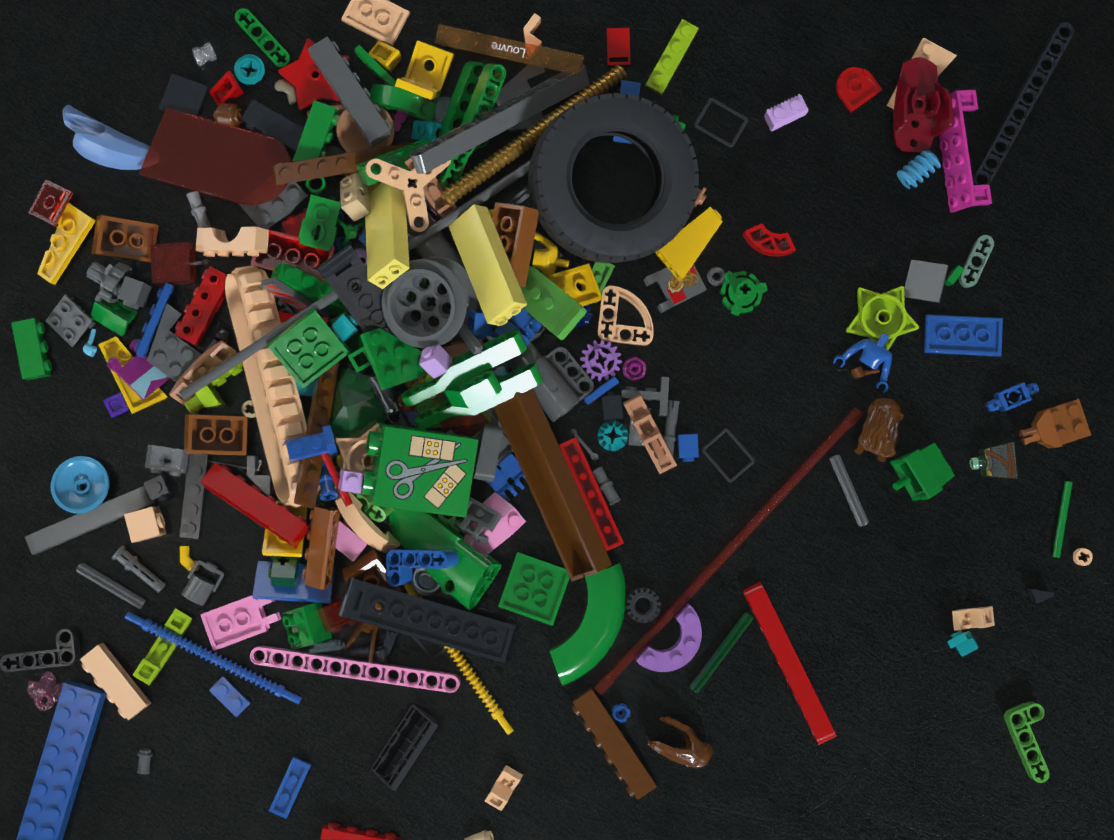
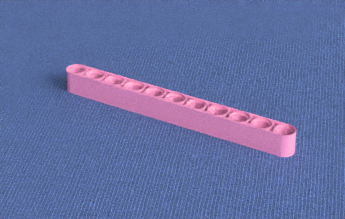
[250,646,460,693]

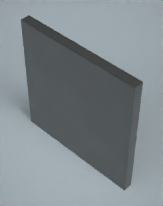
[904,260,948,303]

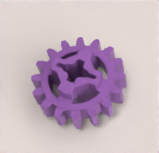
[580,340,622,382]

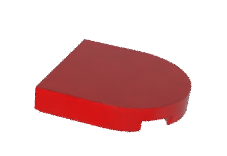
[836,67,882,113]

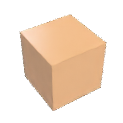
[124,506,166,543]

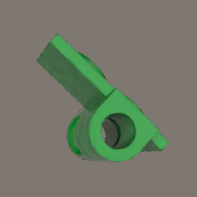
[299,194,341,251]

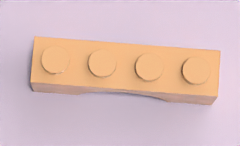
[196,227,269,257]

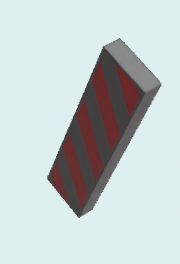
[260,277,331,320]

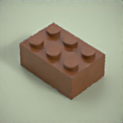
[184,415,247,455]

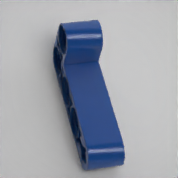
[386,548,459,587]

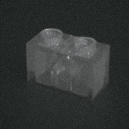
[145,445,189,477]

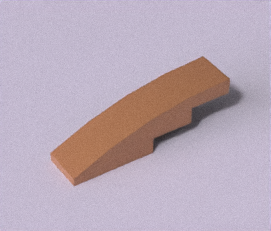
[623,394,677,474]

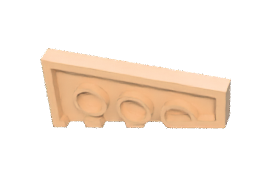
[887,38,957,109]

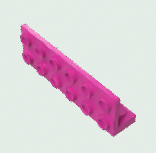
[939,90,992,212]

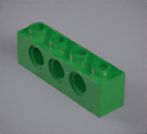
[356,138,433,186]

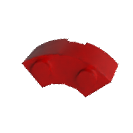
[742,223,796,257]

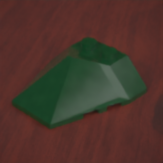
[329,368,402,451]

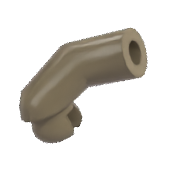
[274,79,298,104]

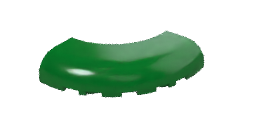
[550,562,626,686]

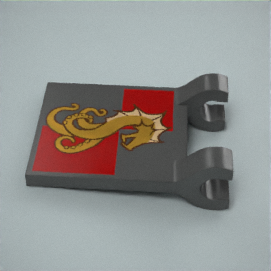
[643,264,707,314]

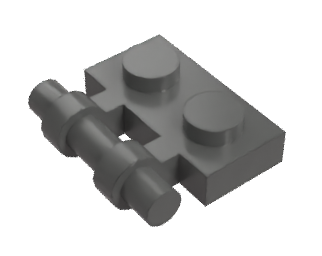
[454,497,502,543]

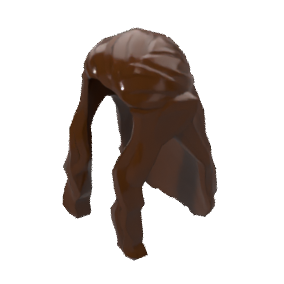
[854,397,904,462]
[648,716,713,768]

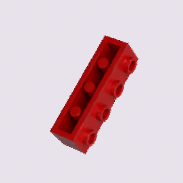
[175,266,227,346]

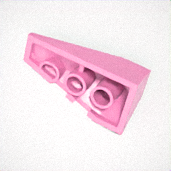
[464,492,526,554]

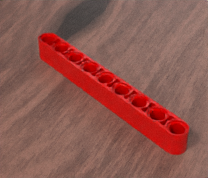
[743,582,836,745]

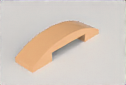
[335,492,400,553]

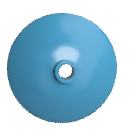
[51,456,109,514]

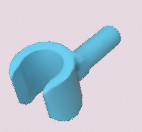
[83,329,97,357]

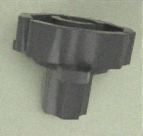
[87,261,133,303]

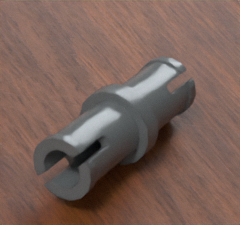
[592,466,621,506]

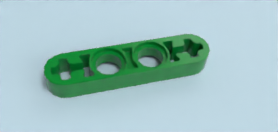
[235,8,291,69]

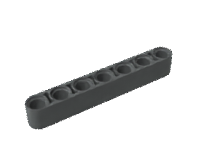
[25,486,155,555]

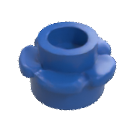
[612,703,630,722]

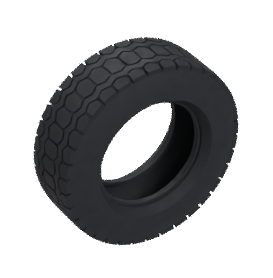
[528,93,699,263]

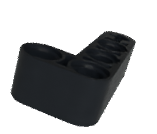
[0,627,81,672]

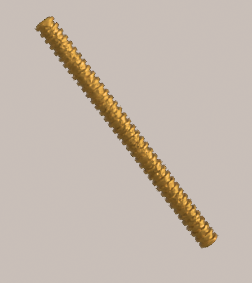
[440,65,627,206]

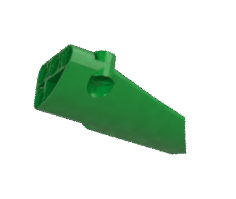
[389,508,501,610]

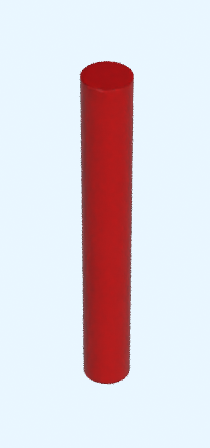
[321,453,353,507]

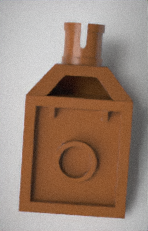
[1019,399,1091,448]

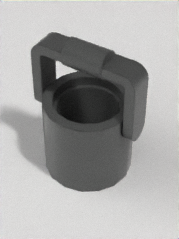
[182,560,224,606]

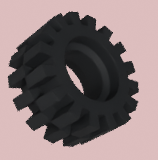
[626,587,661,623]

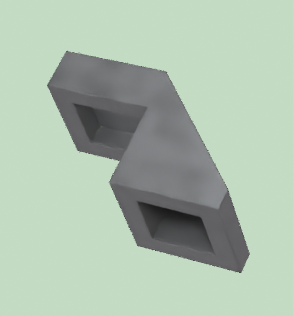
[247,456,273,495]

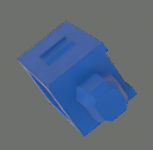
[986,382,1039,412]

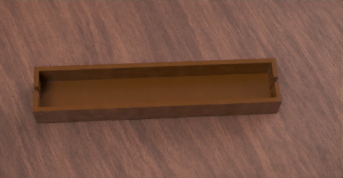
[493,388,612,581]

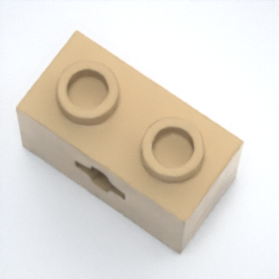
[340,173,370,222]

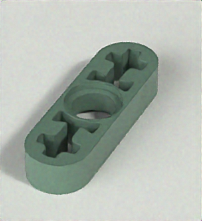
[959,235,994,288]

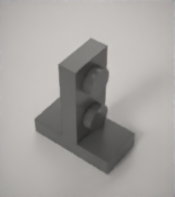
[621,377,669,417]

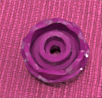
[623,357,646,381]

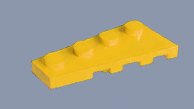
[37,201,96,285]
[98,337,168,414]

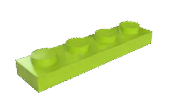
[645,19,699,95]

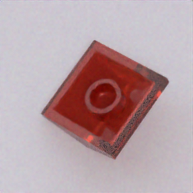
[28,180,73,227]

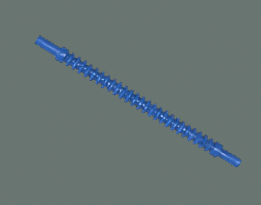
[125,611,302,704]

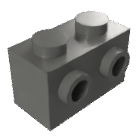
[117,276,153,310]

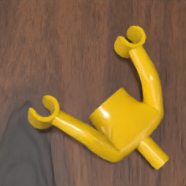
[532,232,569,278]

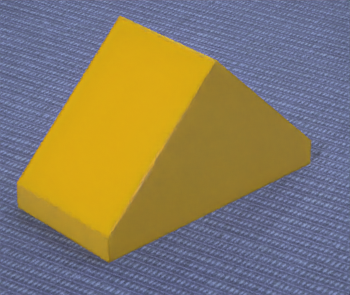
[368,40,402,73]

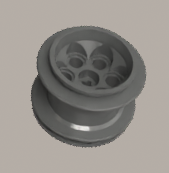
[382,256,480,348]

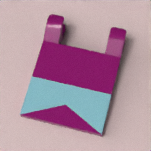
[107,339,170,400]

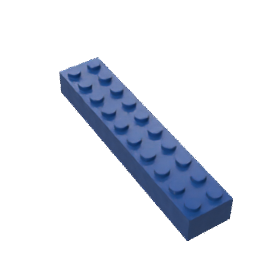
[16,680,107,840]

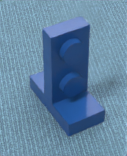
[286,425,339,462]

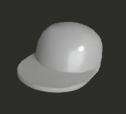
[411,568,440,596]

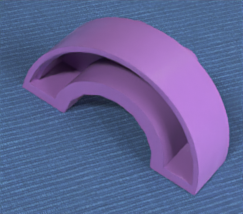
[635,604,702,672]

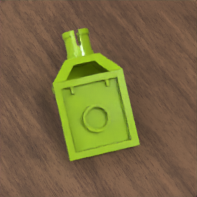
[184,362,243,415]

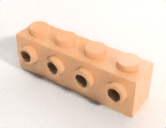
[80,643,151,720]

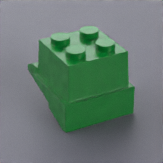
[890,443,955,501]

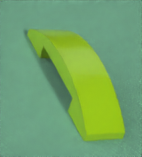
[133,608,192,685]

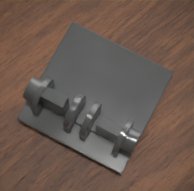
[46,294,95,347]

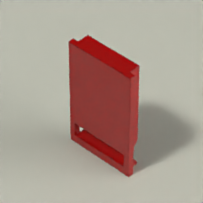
[607,28,630,66]

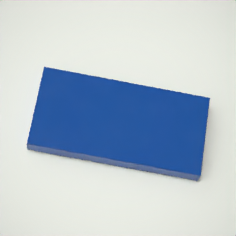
[924,314,1003,357]
[252,561,335,603]

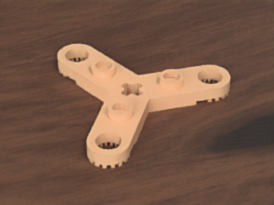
[365,159,451,232]

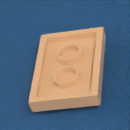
[341,0,410,47]

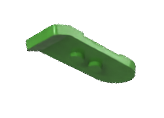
[520,266,587,340]

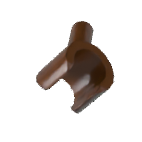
[851,366,880,379]

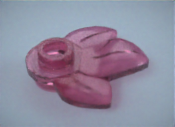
[27,672,63,711]

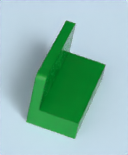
[91,299,137,336]

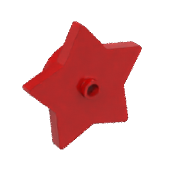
[278,39,350,111]

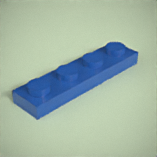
[135,283,174,359]

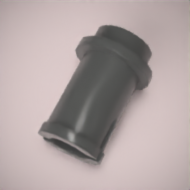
[137,748,153,774]

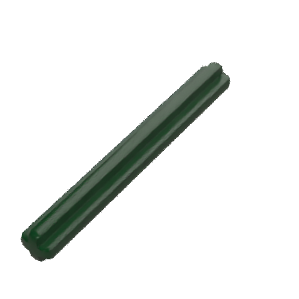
[689,612,753,693]

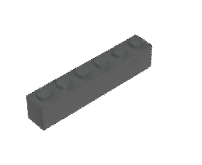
[308,37,392,148]

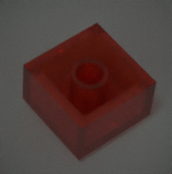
[150,242,196,286]

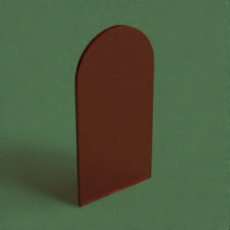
[139,108,291,205]

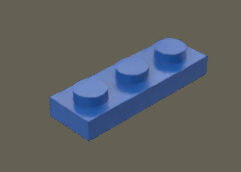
[269,756,312,819]

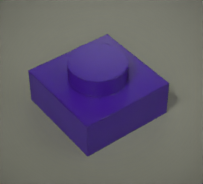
[103,392,130,418]

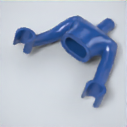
[833,333,892,392]

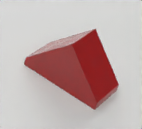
[209,71,245,106]

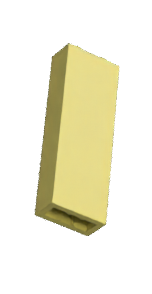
[365,183,410,289]
[449,204,527,326]

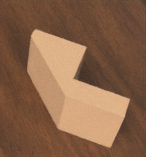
[523,13,542,62]
[952,606,995,630]
[485,765,523,811]

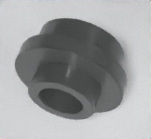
[707,267,726,286]

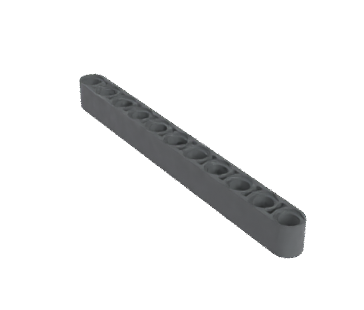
[410,64,590,174]

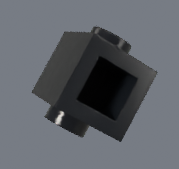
[144,473,174,502]

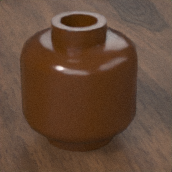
[214,103,244,128]

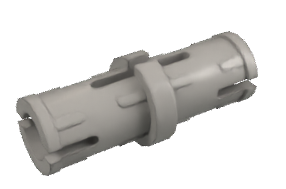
[187,191,211,228]

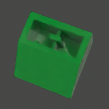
[281,603,332,650]

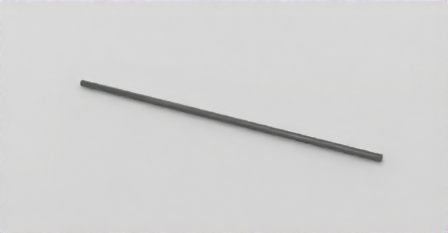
[179,160,531,400]

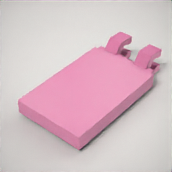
[201,595,282,651]

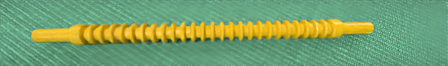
[403,583,514,735]

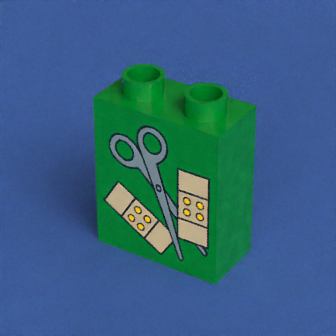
[360,423,478,518]

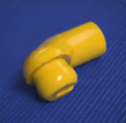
[180,546,200,571]

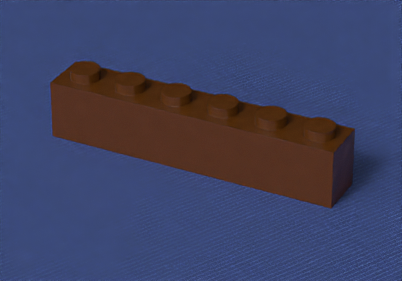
[571,687,657,800]

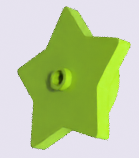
[846,286,919,350]

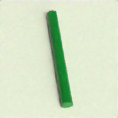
[1052,481,1073,558]

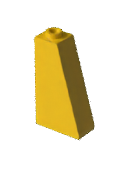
[655,207,723,282]

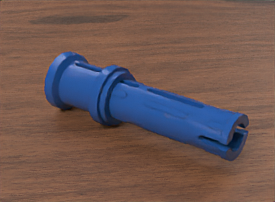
[319,461,338,501]

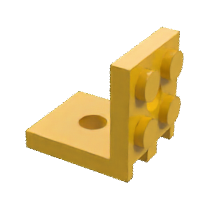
[395,40,454,100]
[548,264,603,306]

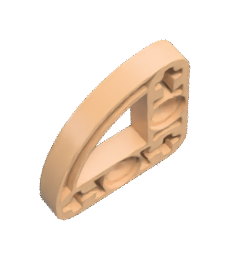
[598,286,653,346]

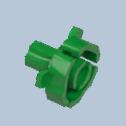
[720,271,767,316]

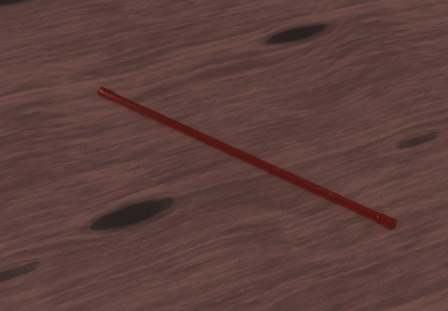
[593,407,863,695]

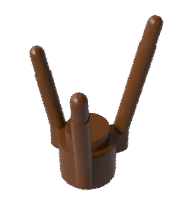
[344,622,379,663]

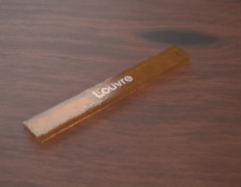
[434,24,584,76]

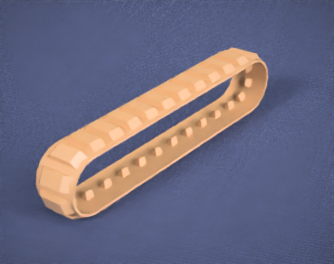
[225,266,320,508]

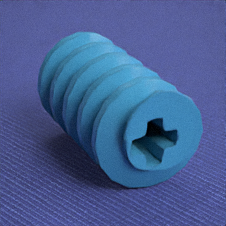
[897,150,941,189]

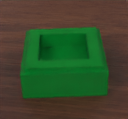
[944,265,964,286]

